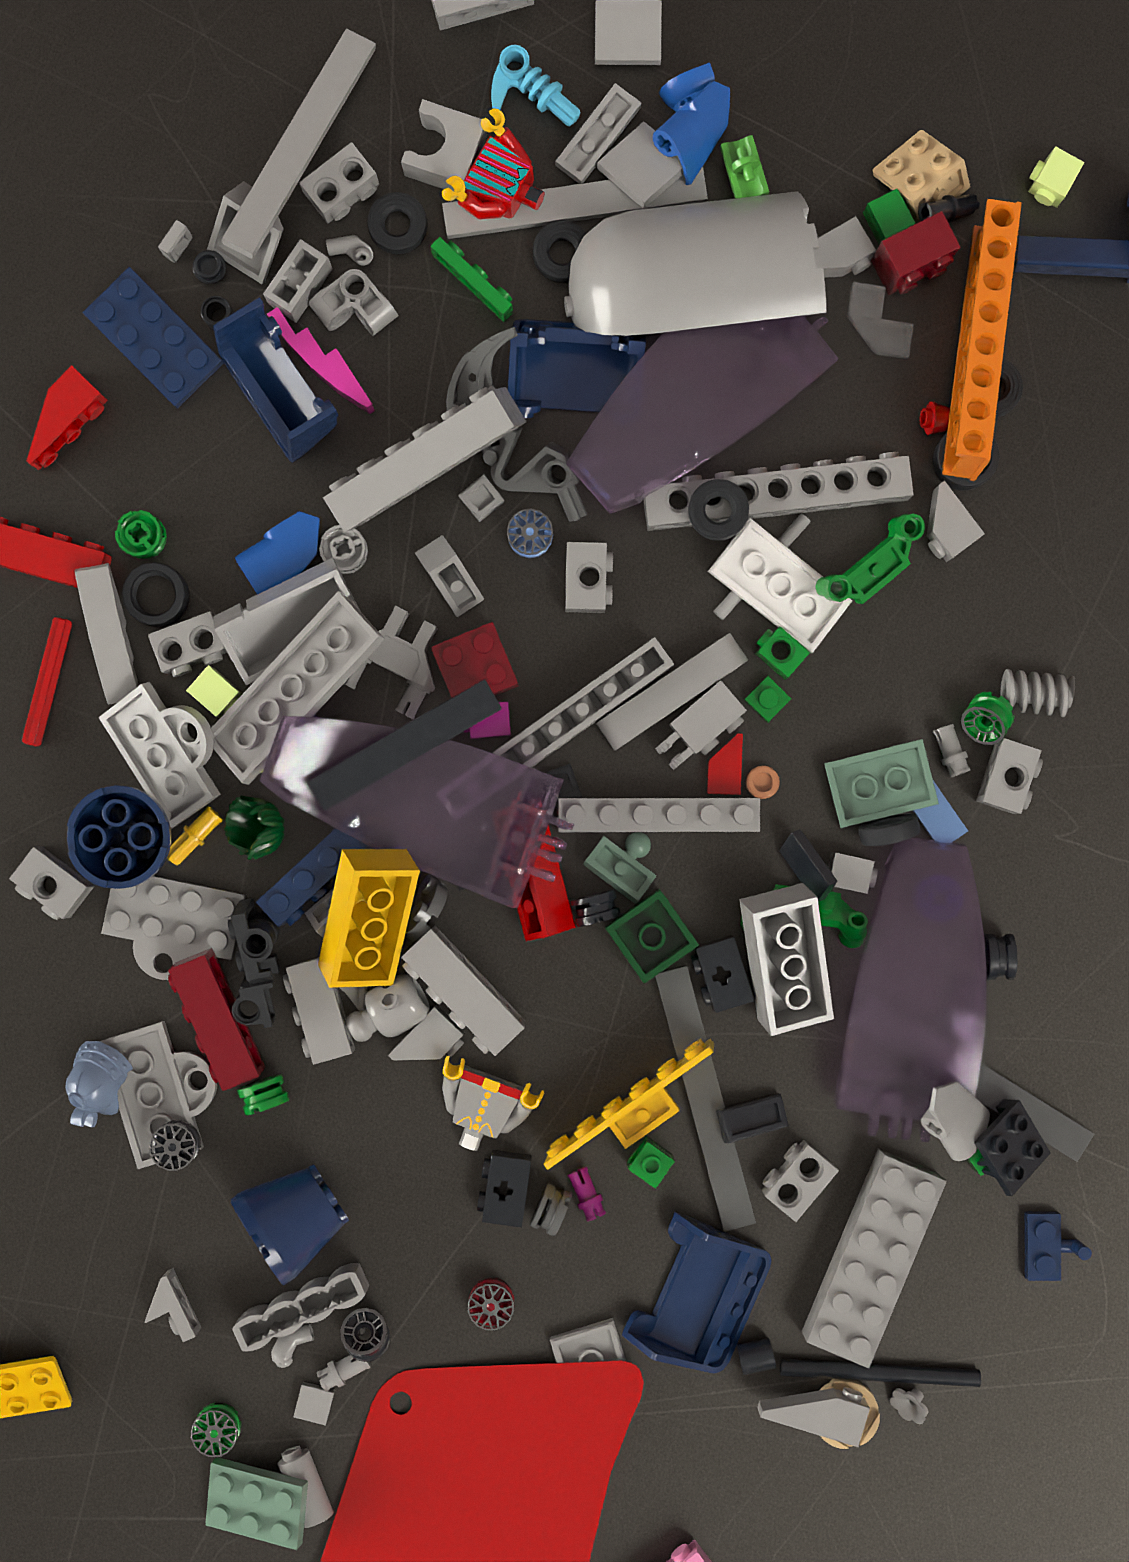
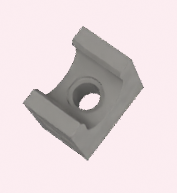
[401,99,487,192]

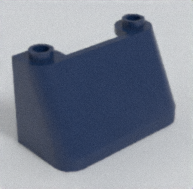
[508,319,646,425]

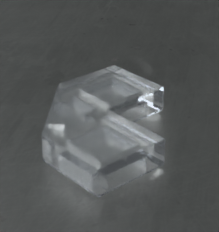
[847,282,914,359]

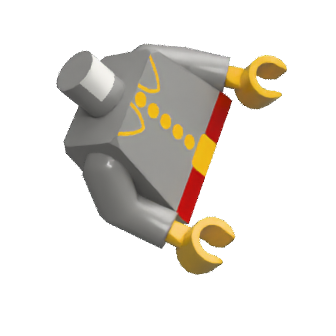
[442,1056,544,1151]

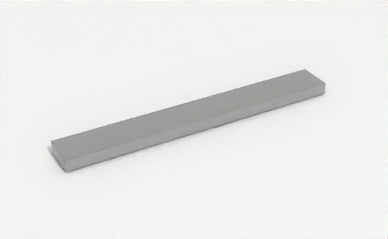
[222,28,376,259]
[442,167,708,239]

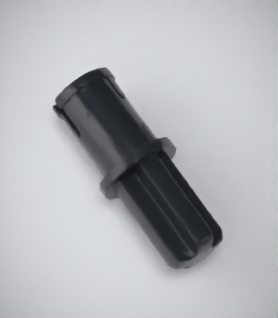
[918,193,980,222]

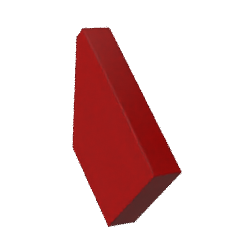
[707,734,743,795]

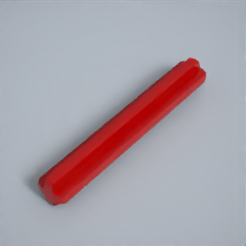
[22,617,72,746]

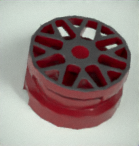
[468,1278,514,1330]

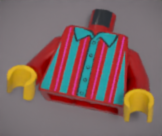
[442,108,545,220]

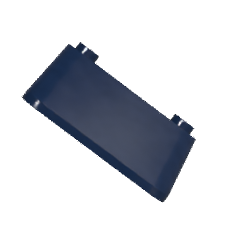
[622,1212,771,1373]

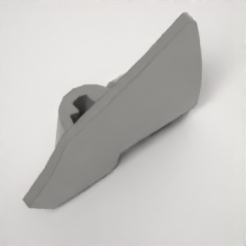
[921,1081,990,1161]

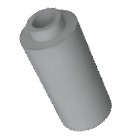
[278,1446,334,1528]

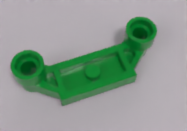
[815,514,925,604]
[740,884,868,948]

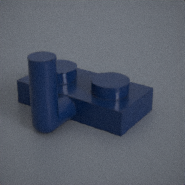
[1025,1211,1092,1281]

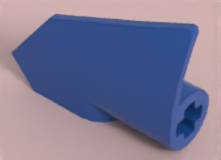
[653,81,730,185]
[235,511,320,594]

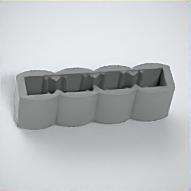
[232,1263,369,1351]

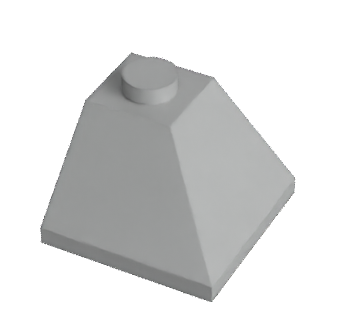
[207,181,283,284]

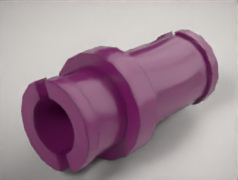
[567,1166,606,1222]

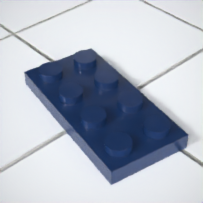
[82,267,224,409]

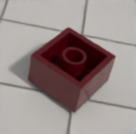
[871,211,960,296]
[431,622,519,698]

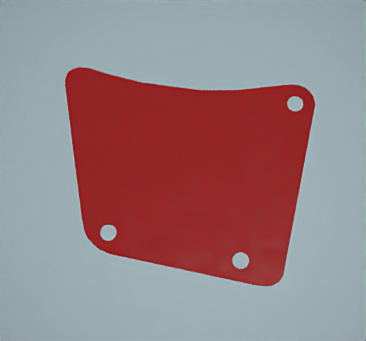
[320,1360,644,1562]

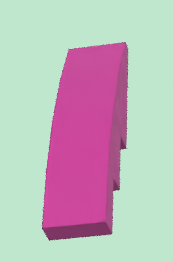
[267,307,375,414]

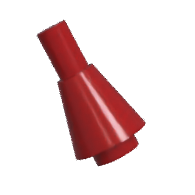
[920,401,950,435]

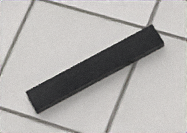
[307,679,502,812]

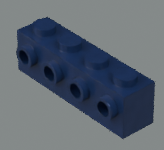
[256,811,381,927]

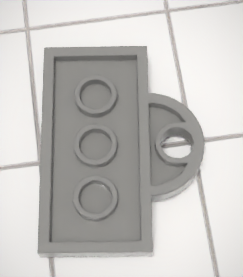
[99,681,221,828]
[101,876,247,980]
[100,1021,217,1169]

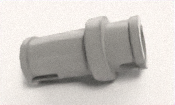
[933,724,971,778]
[317,1355,371,1392]

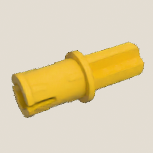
[167,806,223,865]

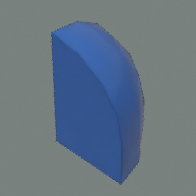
[659,63,715,111]

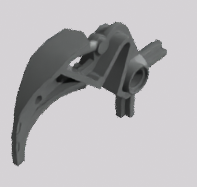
[446,327,609,522]

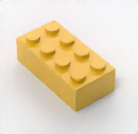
[318,849,420,988]

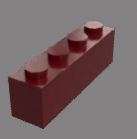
[168,948,266,1091]

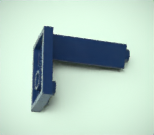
[1014,192,1129,283]

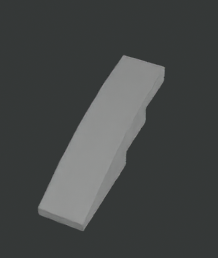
[75,563,139,705]

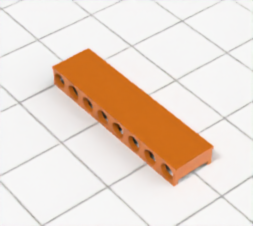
[942,199,1022,481]

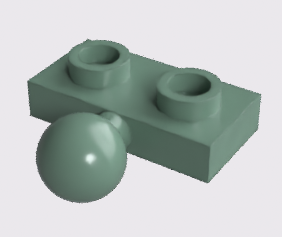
[583,832,656,904]

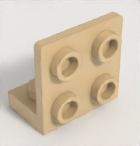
[872,130,970,224]

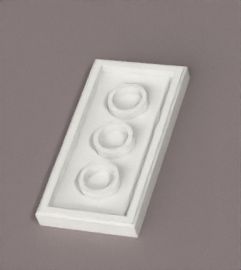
[708,518,853,653]

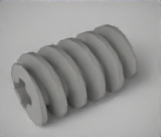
[1000,669,1075,717]

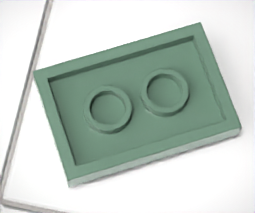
[824,739,939,828]
[206,1457,308,1550]

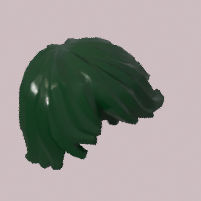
[224,795,285,860]

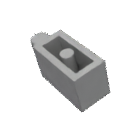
[655,680,747,770]

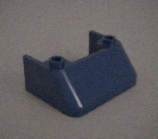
[213,297,339,463]

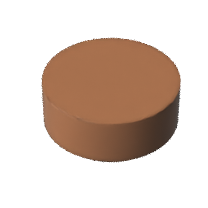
[745,766,780,799]

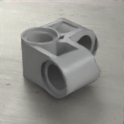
[309,269,399,336]

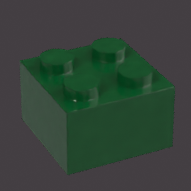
[605,888,699,984]

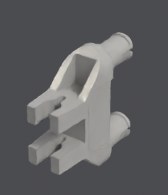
[344,606,438,720]

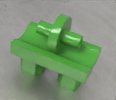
[720,135,769,199]

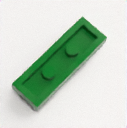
[431,237,513,322]

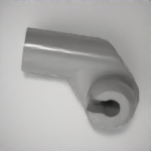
[326,235,373,266]
[271,1324,314,1368]

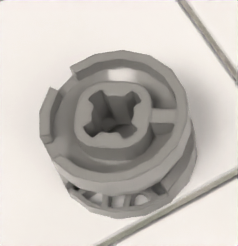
[319,525,368,574]

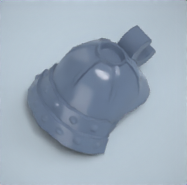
[65,1041,133,1127]

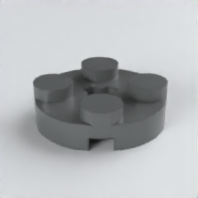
[405,874,448,941]

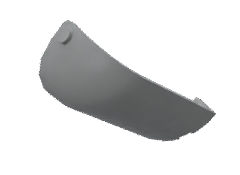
[564,191,826,336]

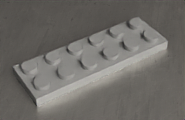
[211,591,385,785]

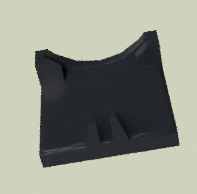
[974,1099,1051,1196]

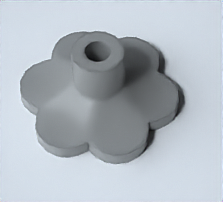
[890,1388,929,1424]

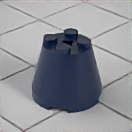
[67,786,171,889]
[230,1164,350,1285]

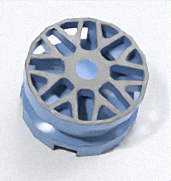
[507,508,553,558]

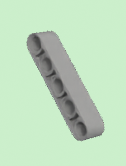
[596,633,748,751]

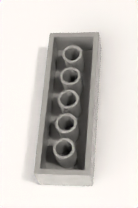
[323,385,526,533]
[802,1148,947,1368]

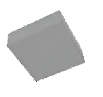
[158,220,192,263]
[458,475,505,522]
[293,1381,335,1426]

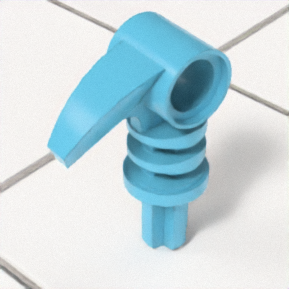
[491,45,581,126]

